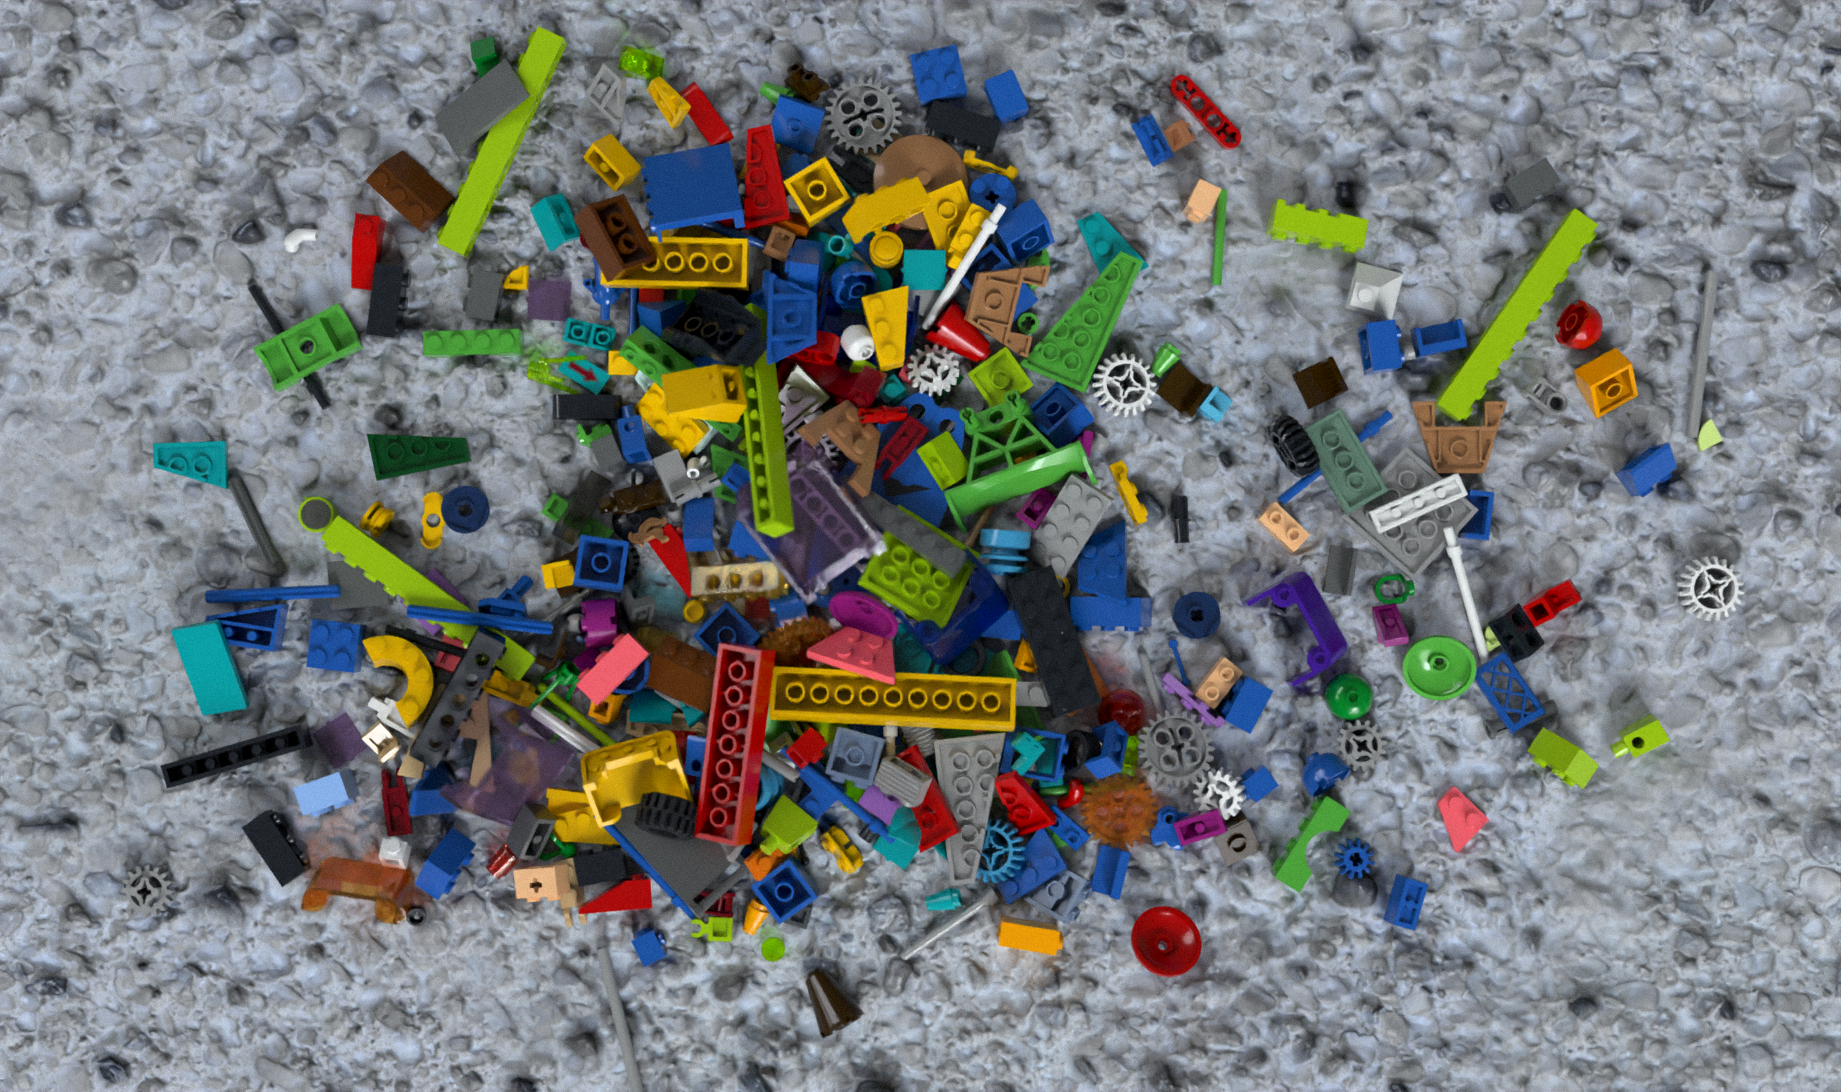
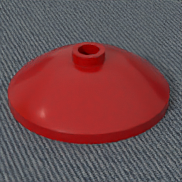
[1131,906,1202,977]

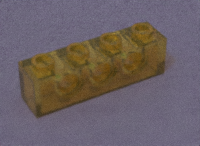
[691,561,789,604]

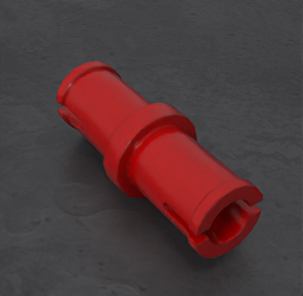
[858,405,908,424]

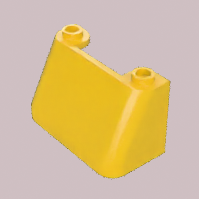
[580,731,693,828]

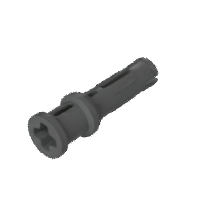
[1483,699,1558,740]

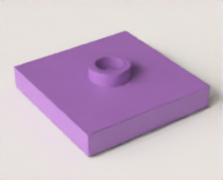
[857,784,903,827]

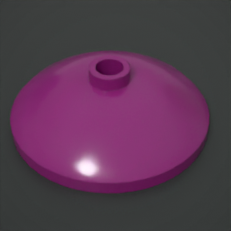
[829,591,899,639]

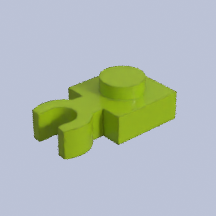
[691,916,733,942]

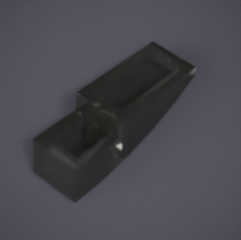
[552,470,612,546]

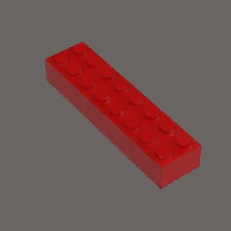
[694,642,776,846]

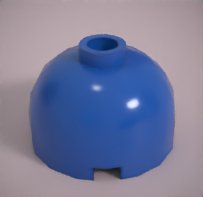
[830,260,880,310]
[1301,752,1351,797]

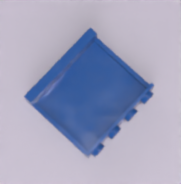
[641,143,745,242]

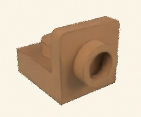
[763,225,796,262]

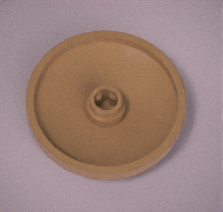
[873,135,968,231]

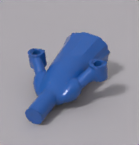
[583,257,629,320]

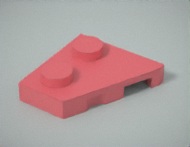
[1436,786,1489,853]

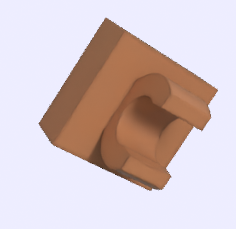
[1163,120,1196,152]

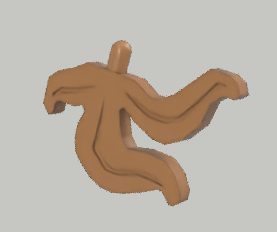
[628,517,669,547]

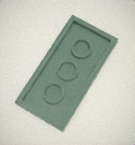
[1303,408,1389,515]

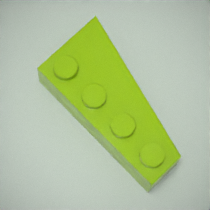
[1266,199,1369,254]

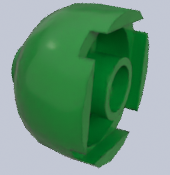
[1323,672,1373,720]

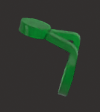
[1374,574,1415,604]
[539,832,577,861]

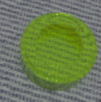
[761,937,785,962]

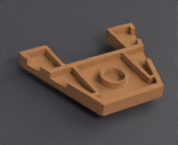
[964,265,1050,357]
[797,399,881,498]
[1411,401,1507,474]

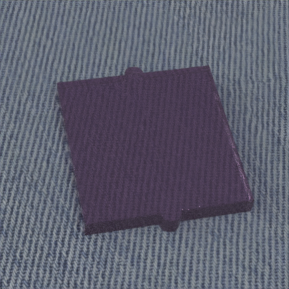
[526,280,573,322]
[312,712,369,769]

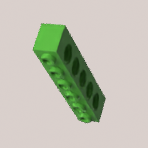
[619,325,745,442]

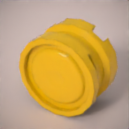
[869,231,903,269]
[359,500,395,538]

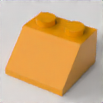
[1574,347,1638,419]

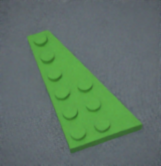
[1019,252,1143,394]

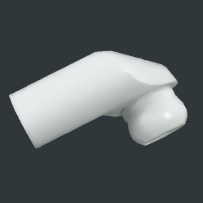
[284,228,318,253]
[687,456,712,479]

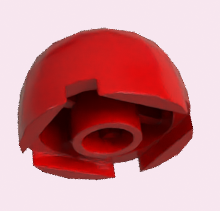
[1555,300,1603,350]

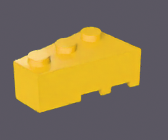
[842,176,931,244]
[861,285,909,372]

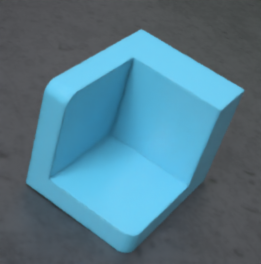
[1197,385,1232,424]

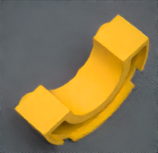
[362,636,435,731]

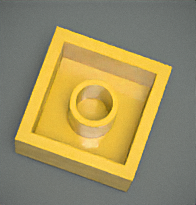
[783,157,851,227]

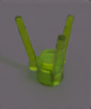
[527,355,587,394]

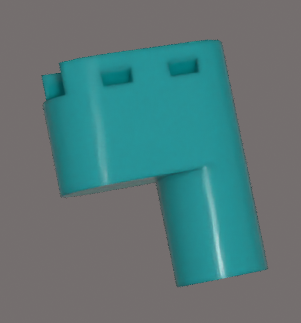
[1010,731,1045,777]

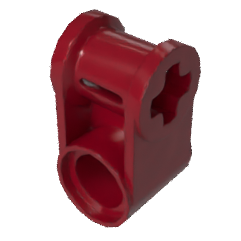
[693,889,736,917]

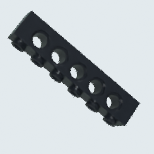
[409,625,507,768]
[160,723,314,789]

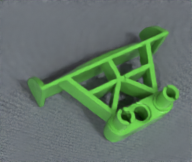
[944,390,1098,534]

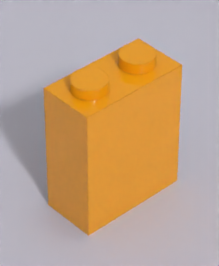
[997,915,1064,956]

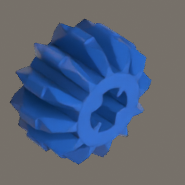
[1333,838,1375,879]

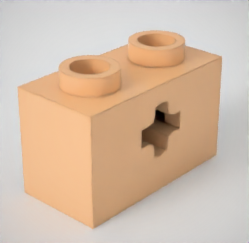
[1182,179,1221,223]
[1255,502,1310,553]
[1192,656,1243,710]
[514,864,570,902]

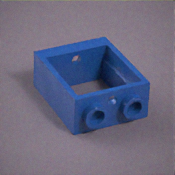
[999,724,1069,783]

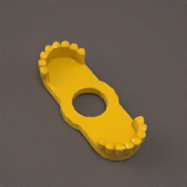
[963,150,1019,182]
[420,492,445,549]

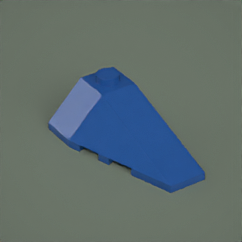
[409,761,464,816]

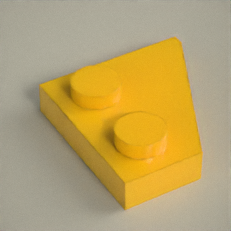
[647,76,691,129]

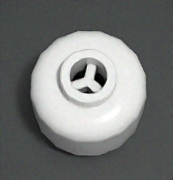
[840,325,875,361]

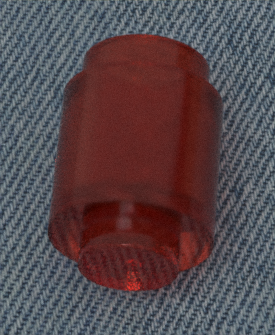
[486,843,521,879]

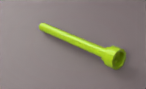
[537,683,620,746]

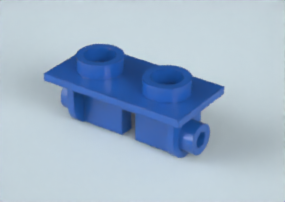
[1131,114,1174,167]
[1048,804,1091,851]

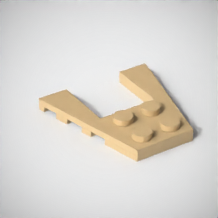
[397,684,494,791]

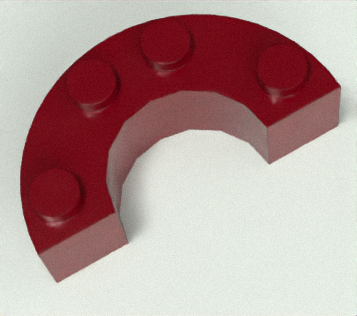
[787,359,887,410]

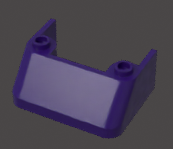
[1241,572,1348,687]

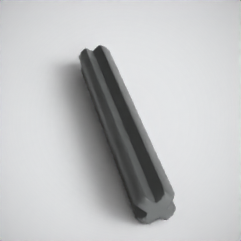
[227,476,279,565]

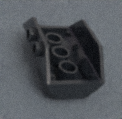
[659,287,767,367]

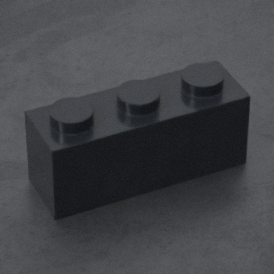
[925,100,1002,155]
[366,263,411,341]
[242,809,312,887]

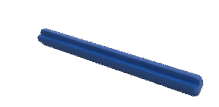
[205,584,341,603]
[407,605,553,635]

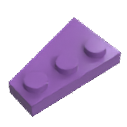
[1160,672,1225,728]

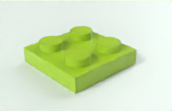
[967,347,1034,408]

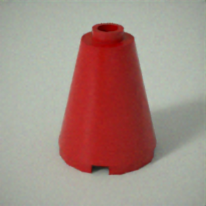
[923,299,991,362]

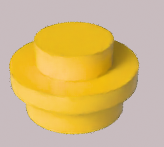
[683,600,707,624]

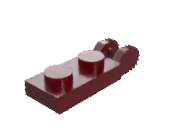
[874,415,929,481]
[381,767,414,837]

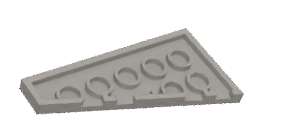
[934,732,1006,885]

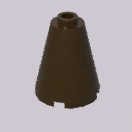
[805,967,864,1038]

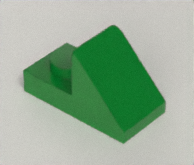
[470,36,501,79]

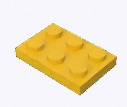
[921,180,987,265]
[636,382,710,460]

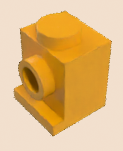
[588,691,627,725]

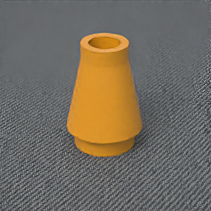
[742,897,770,935]

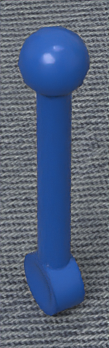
[1168,639,1191,687]

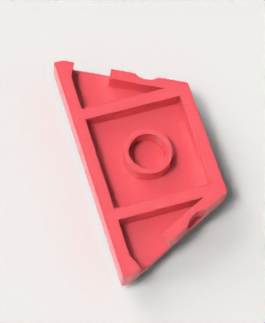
[807,626,895,685]

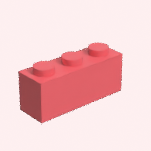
[576,633,651,706]

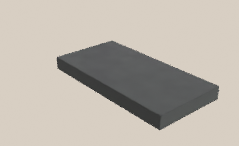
[434,58,531,155]

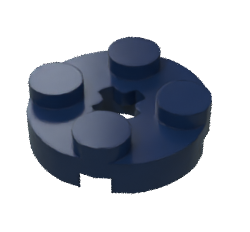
[441,486,490,534]
[1172,592,1221,639]

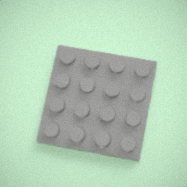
[1340,446,1478,581]

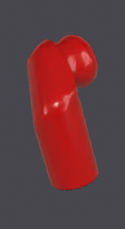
[1057,779,1085,810]

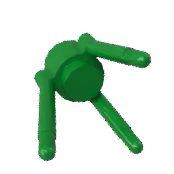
[529,661,581,710]

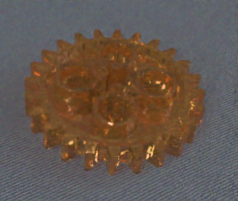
[758,616,834,668]
[1080,771,1159,849]

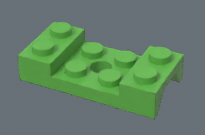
[253,303,365,392]

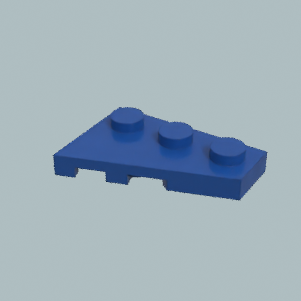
[996,827,1069,905]

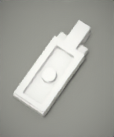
[367,696,423,739]

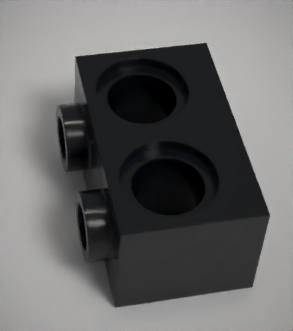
[1487,603,1545,663]

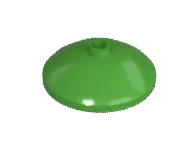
[1403,635,1476,700]

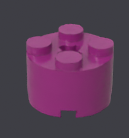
[581,598,621,649]

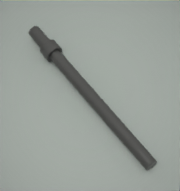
[481,588,599,661]

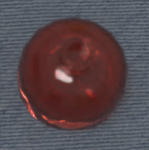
[1097,688,1147,737]

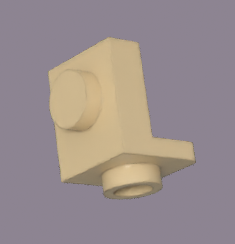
[361,720,401,763]

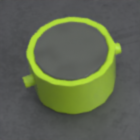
[298,496,339,533]

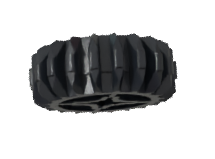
[1268,415,1320,478]

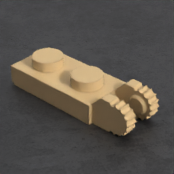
[552,857,588,927]

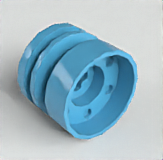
[978,529,1031,576]
[755,762,785,811]

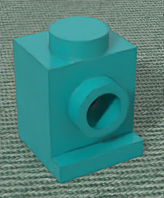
[878,374,909,407]

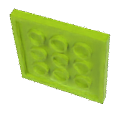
[858,505,979,634]

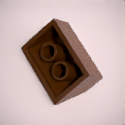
[365,150,456,234]
[573,194,658,282]
[646,635,717,715]

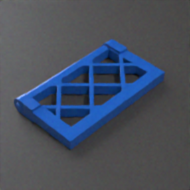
[1474,651,1546,734]

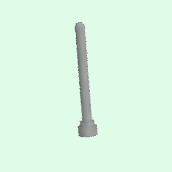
[1139,652,1179,765]
[901,885,1001,960]

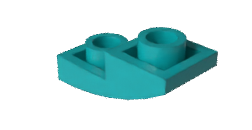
[561,317,616,352]

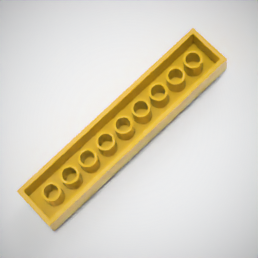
[769,666,1017,732]

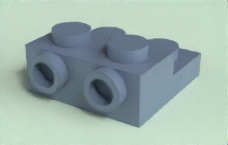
[825,726,886,790]
[1024,868,1092,924]

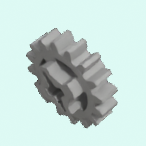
[1333,719,1387,772]
[120,864,176,917]

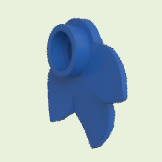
[1150,806,1189,851]

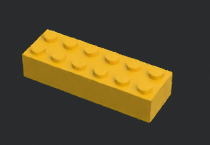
[601,236,750,291]

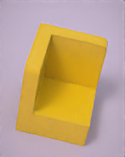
[541,560,575,590]

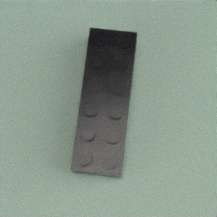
[1003,564,1102,719]

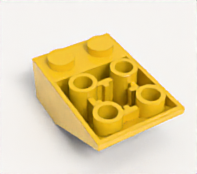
[661,364,747,423]

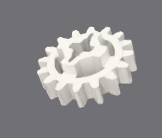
[907,344,959,396]
[1193,767,1246,820]

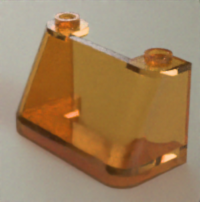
[300,857,415,925]

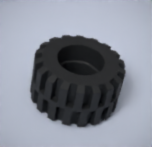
[634,792,698,841]

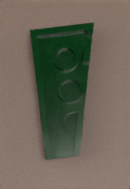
[367,434,472,481]

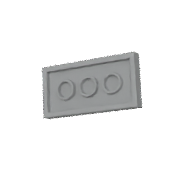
[1023,473,1113,579]

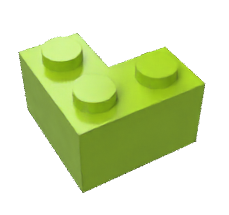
[1527,727,1599,789]

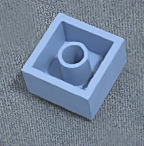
[293,768,360,817]

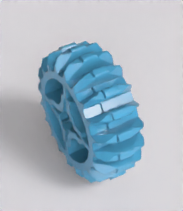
[976,818,1026,883]

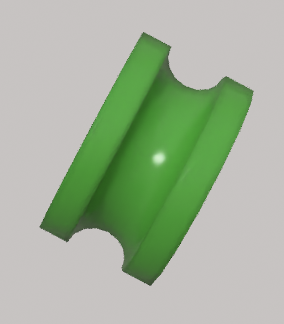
[1017,313,1039,335]

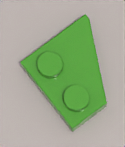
[710,444,750,505]

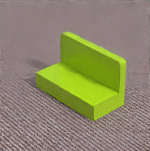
[916,431,969,491]

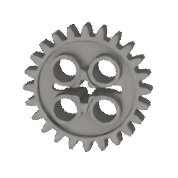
[825,77,902,156]
[1136,709,1215,788]

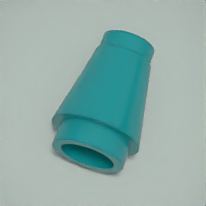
[925,886,962,911]

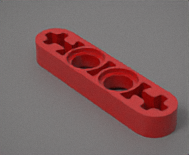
[1170,75,1241,150]

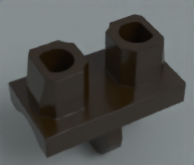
[784,62,830,103]

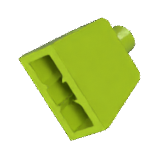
[1609,713,1670,759]
[760,794,818,855]

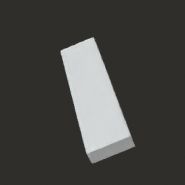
[1368,473,1468,534]

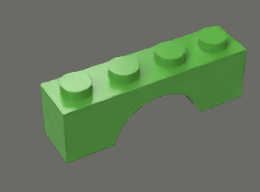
[423,329,525,358]
[1271,794,1351,893]

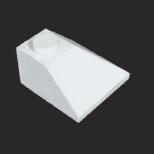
[1345,262,1404,320]

